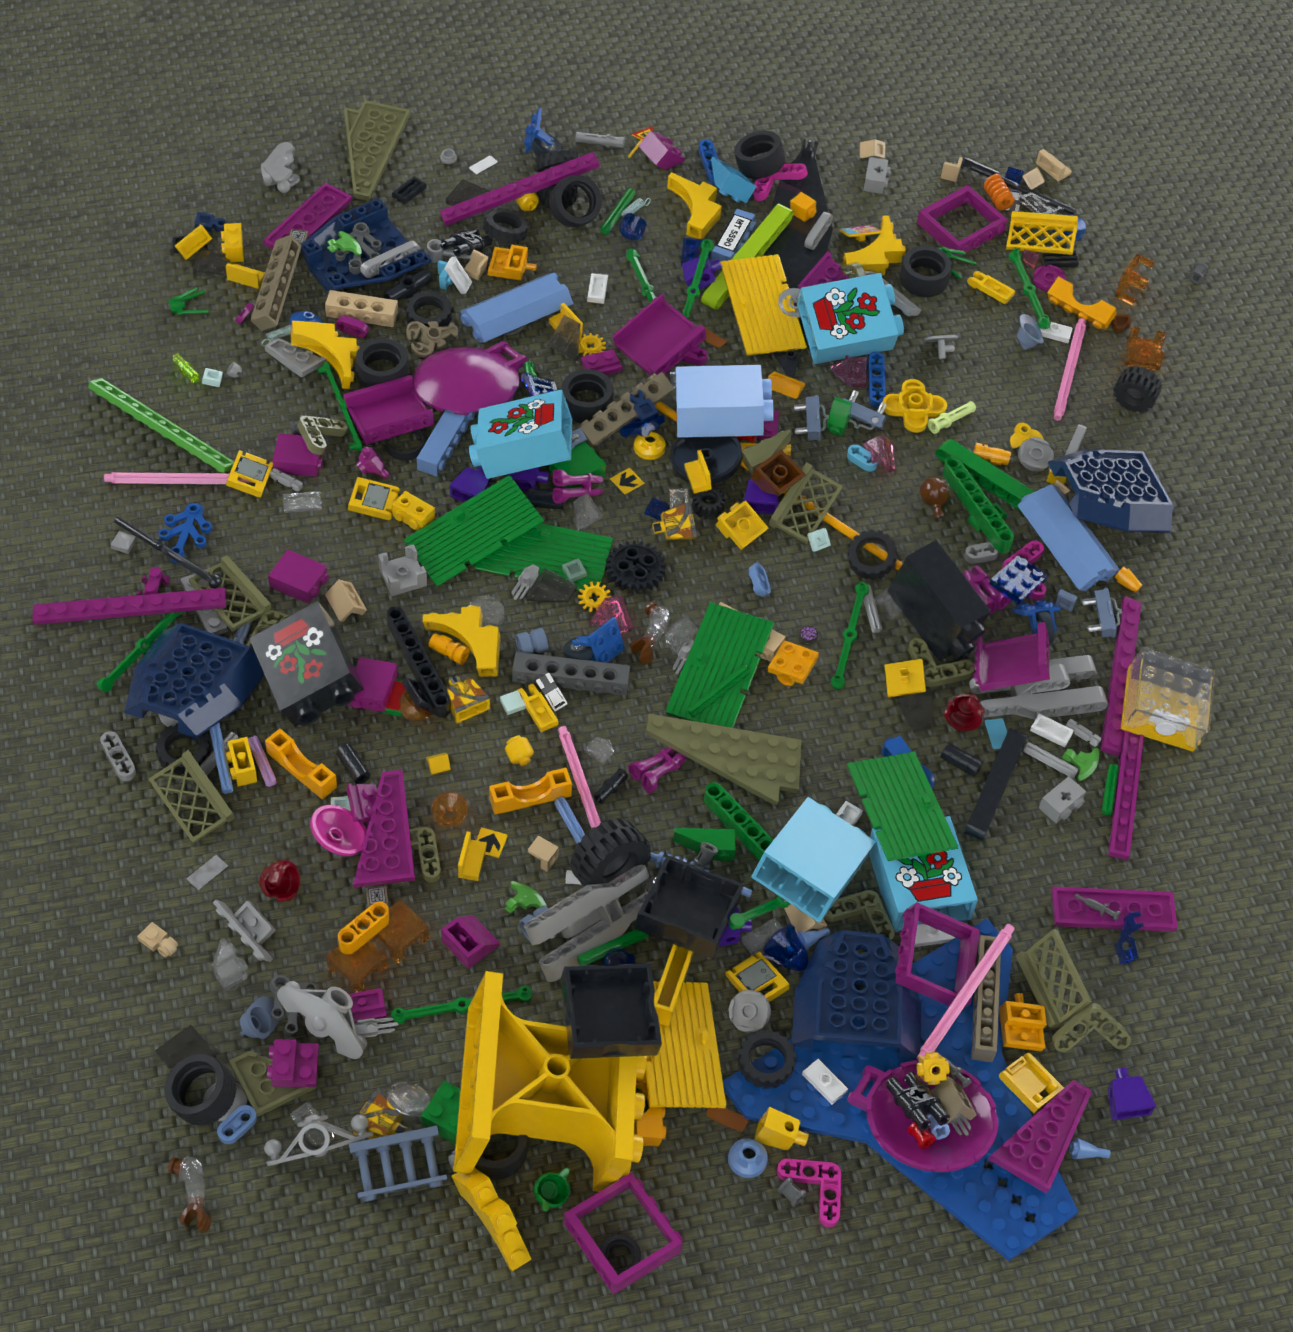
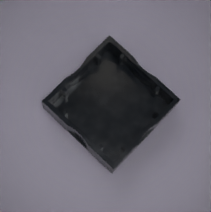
[635,855,744,959]
[561,963,662,1059]

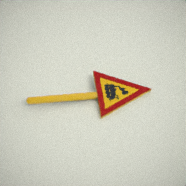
[628,126,653,158]

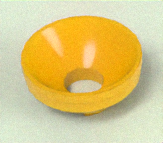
[633,431,666,460]

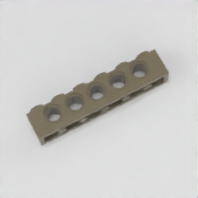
[250,235,302,331]
[579,372,675,447]
[971,935,1001,1062]

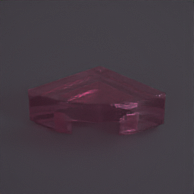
[1023,249,1040,269]

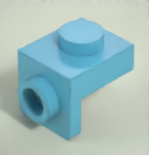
[437,260,453,290]

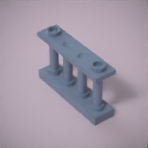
[349,1126,447,1202]

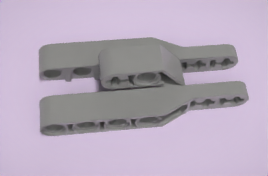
[969,655,1108,720]
[524,865,649,982]

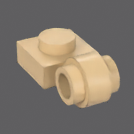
[137,922,178,958]

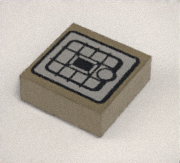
[290,229,308,244]
[366,886,389,907]

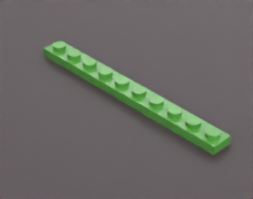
[88,378,234,473]

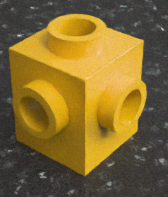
[917,1052,949,1085]

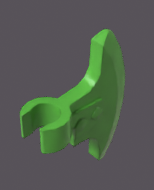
[327,231,361,256]
[1062,747,1099,781]
[505,881,547,914]

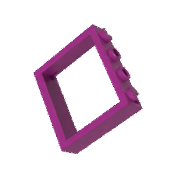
[917,185,1007,256]
[895,902,980,1007]
[563,1173,683,1295]

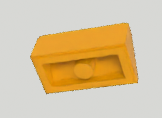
[768,372,805,399]

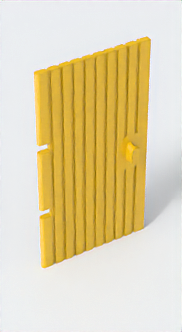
[721,254,807,356]
[645,981,726,1108]

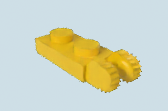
[967,271,1015,305]
[518,683,559,732]

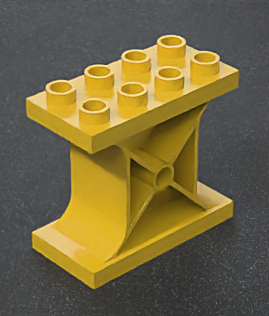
[453,971,647,1192]

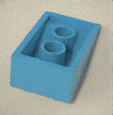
[711,157,757,203]

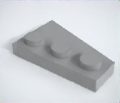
[265,338,327,378]

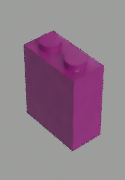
[273,433,326,477]
[268,549,329,604]
[348,657,399,712]

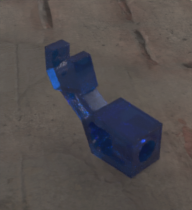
[1115,911,1144,964]

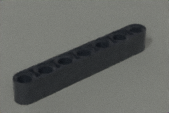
[387,606,450,717]
[964,728,1028,841]

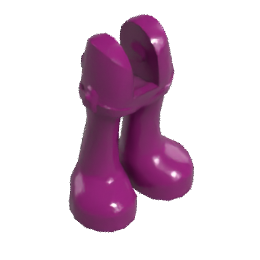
[552,469,603,504]
[962,566,1013,615]
[628,747,687,794]

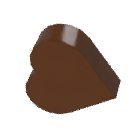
[1111,314,1132,333]

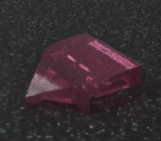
[831,355,867,387]
[863,435,895,473]
[590,596,634,633]

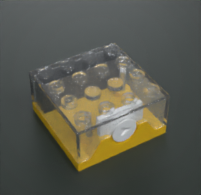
[1121,648,1215,752]

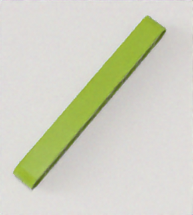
[701,204,794,310]

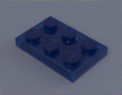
[989,555,1048,605]

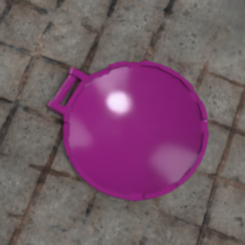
[413,341,529,415]
[847,1060,998,1172]

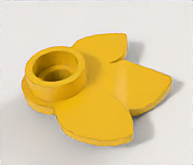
[1010,422,1044,449]

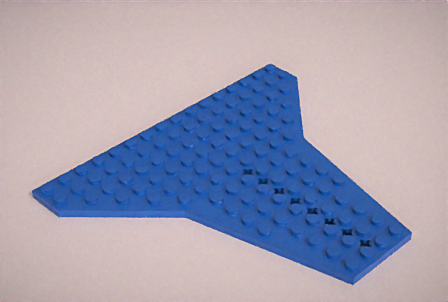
[723,919,1078,1261]

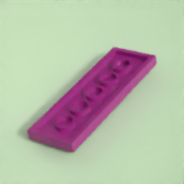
[263,182,352,249]
[1051,887,1178,932]

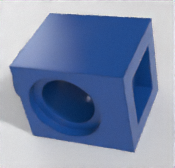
[881,736,912,757]

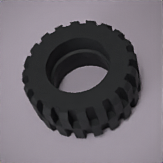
[571,818,651,887]

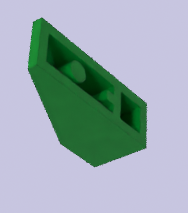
[673,828,735,862]

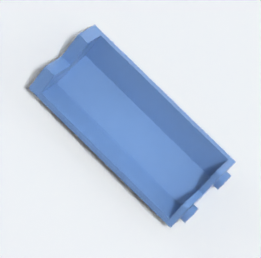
[460,272,573,343]
[1017,484,1120,592]

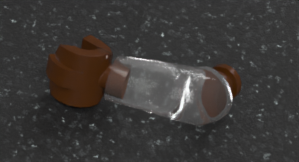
[630,602,670,665]
[168,1156,211,1233]

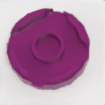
[1033,265,1067,292]

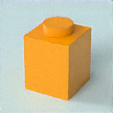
[790,192,816,222]

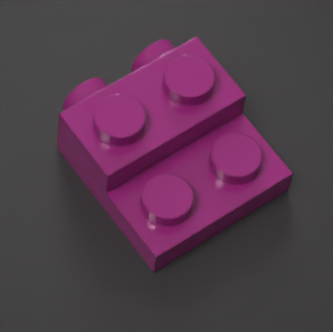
[267,1039,319,1087]

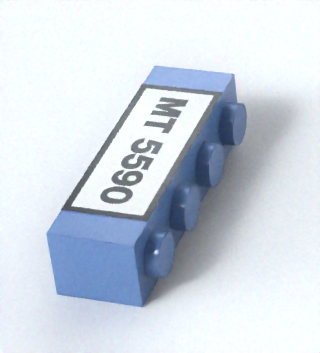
[711,209,756,262]

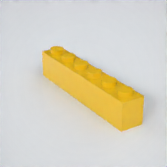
[654,944,694,1027]

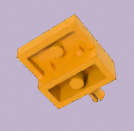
[488,245,537,281]
[999,993,1047,1051]

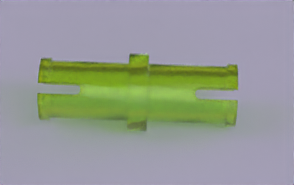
[171,354,200,383]

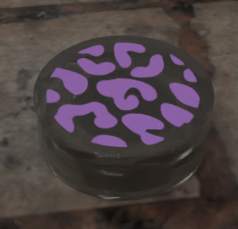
[799,626,818,645]

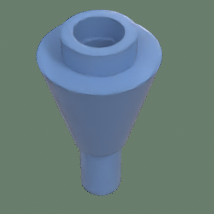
[793,927,830,951]
[1069,1138,1110,1159]

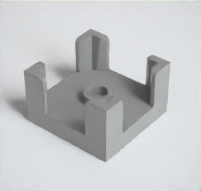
[378,544,427,596]

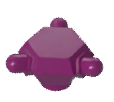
[356,447,389,479]

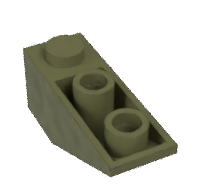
[742,429,791,475]

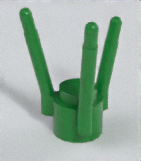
[938,247,977,279]
[168,287,209,316]

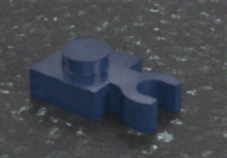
[194,211,225,232]
[629,390,658,423]

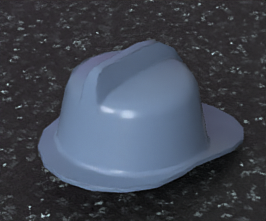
[1017,314,1044,350]
[240,996,280,1039]

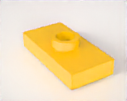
[175,225,212,260]

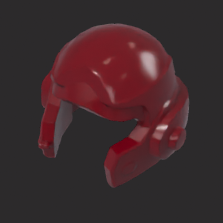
[943,693,985,731]
[259,860,301,903]

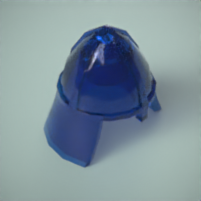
[762,925,808,971]

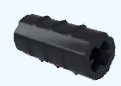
[940,743,983,777]
[336,744,370,784]

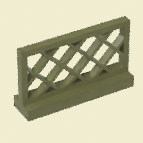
[768,462,843,544]
[189,555,271,632]
[148,750,235,844]
[1016,929,1092,1028]

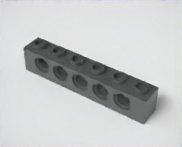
[512,652,630,695]

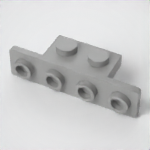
[213,899,275,962]

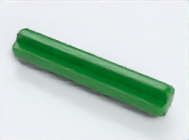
[1101,764,1119,816]

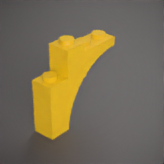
[667,172,722,241]
[843,216,906,276]
[290,321,360,389]
[423,605,501,677]
[452,1167,531,1271]

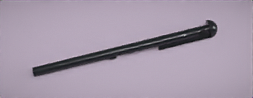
[961,157,1076,215]
[114,517,222,589]

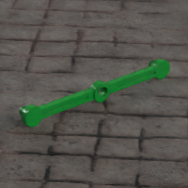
[683,239,714,320]
[626,248,655,303]
[1008,248,1051,329]
[318,362,362,452]
[831,582,869,690]
[97,611,186,692]
[729,896,790,930]
[391,986,532,1024]

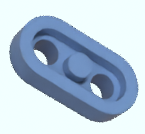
[749,563,771,597]
[217,1105,257,1144]

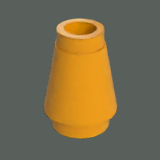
[1114,567,1142,593]

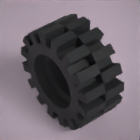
[692,486,725,520]

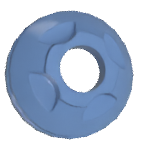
[728,1138,768,1178]

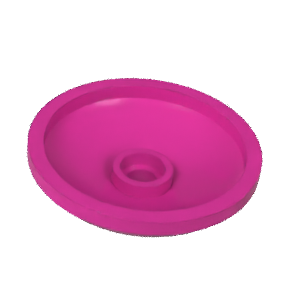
[310,805,367,856]

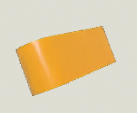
[338,902,389,954]

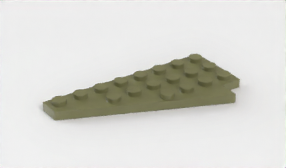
[344,100,410,201]
[646,714,802,806]

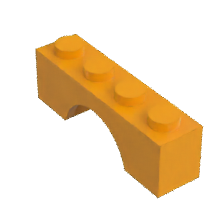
[1047,276,1117,331]
[265,728,337,800]
[489,768,572,815]
[634,1059,666,1147]

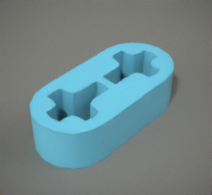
[847,445,878,472]

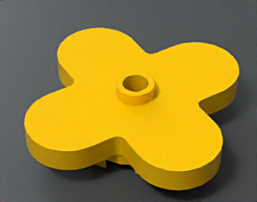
[883,379,947,433]

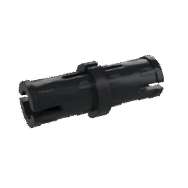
[593,768,628,804]

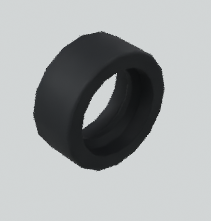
[600,1234,641,1275]

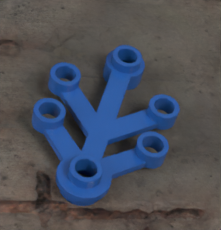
[158,503,212,564]

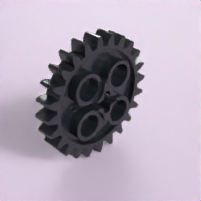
[605,540,666,594]

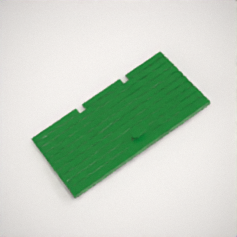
[403,475,544,587]
[475,523,613,594]
[665,602,774,728]
[847,751,958,861]

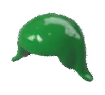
[533,1168,571,1211]

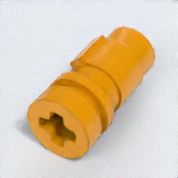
[973,442,1011,466]
[429,634,470,665]

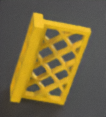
[1006,211,1078,255]

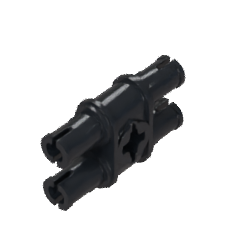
[440,228,493,257]
[886,1072,950,1131]

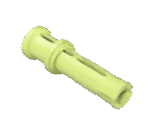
[928,401,976,434]

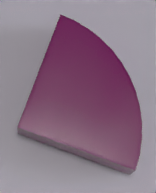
[235,303,254,325]

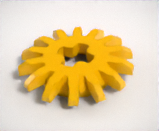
[575,333,606,356]
[578,582,611,613]

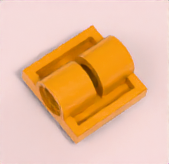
[768,640,819,686]

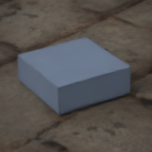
[1055,589,1078,612]

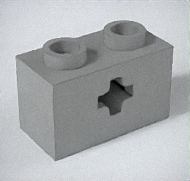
[863,157,890,194]
[1039,776,1086,823]

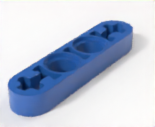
[698,140,719,189]
[868,352,886,408]

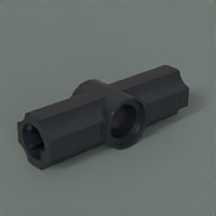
[383,268,433,301]

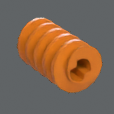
[984,174,1015,210]

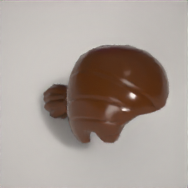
[919,477,949,519]

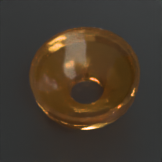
[399,691,431,722]
[431,792,468,827]

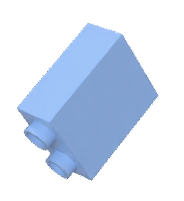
[676,365,773,437]

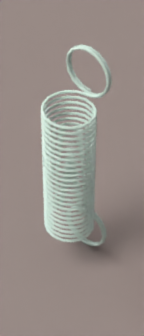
[621,198,651,224]
[262,325,291,346]

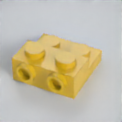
[715,500,768,550]

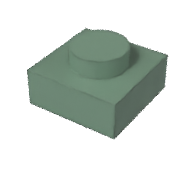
[562,558,587,583]

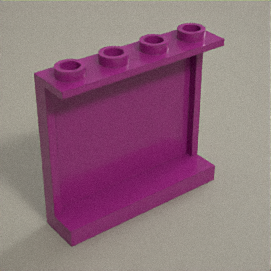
[612,293,707,376]
[343,375,434,445]
[974,622,1050,691]

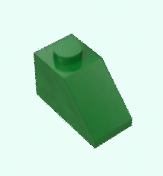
[827,397,852,436]

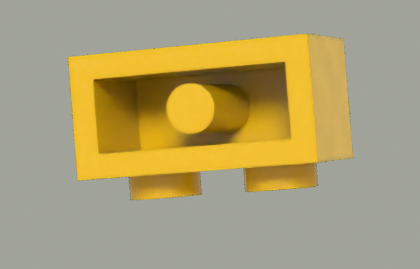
[221,223,244,263]
[392,491,435,531]
[226,737,257,787]

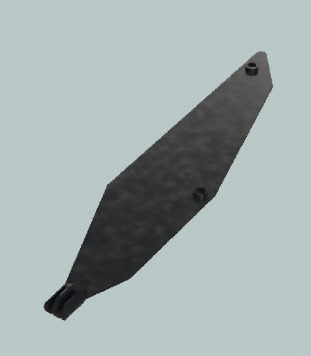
[762,139,833,377]

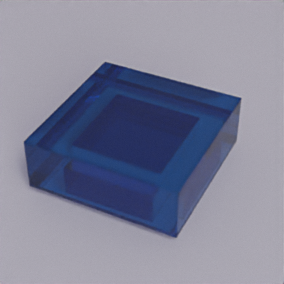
[1005,167,1024,185]
[645,498,669,521]

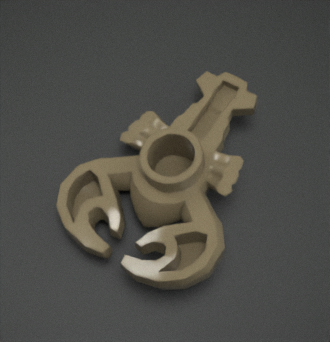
[406,321,459,358]

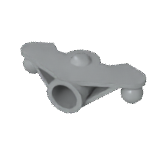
[261,142,300,193]
[277,981,367,1059]
[264,1114,373,1166]

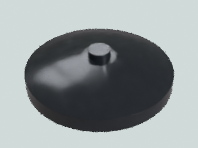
[670,436,742,484]

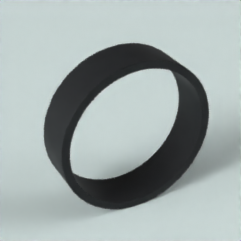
[385,429,425,461]

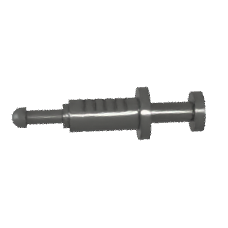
[1074,894,1120,921]
[934,1050,971,1088]

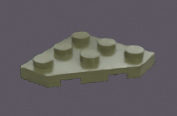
[229,1051,317,1117]

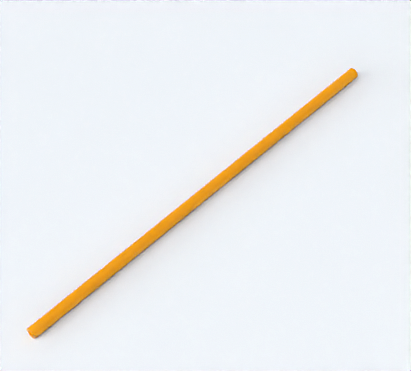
[654,401,903,571]

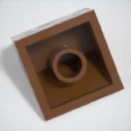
[751,449,806,495]

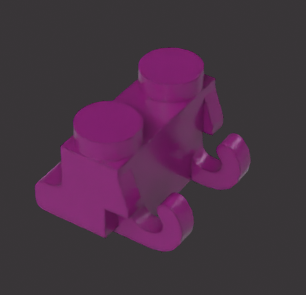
[137,567,171,595]

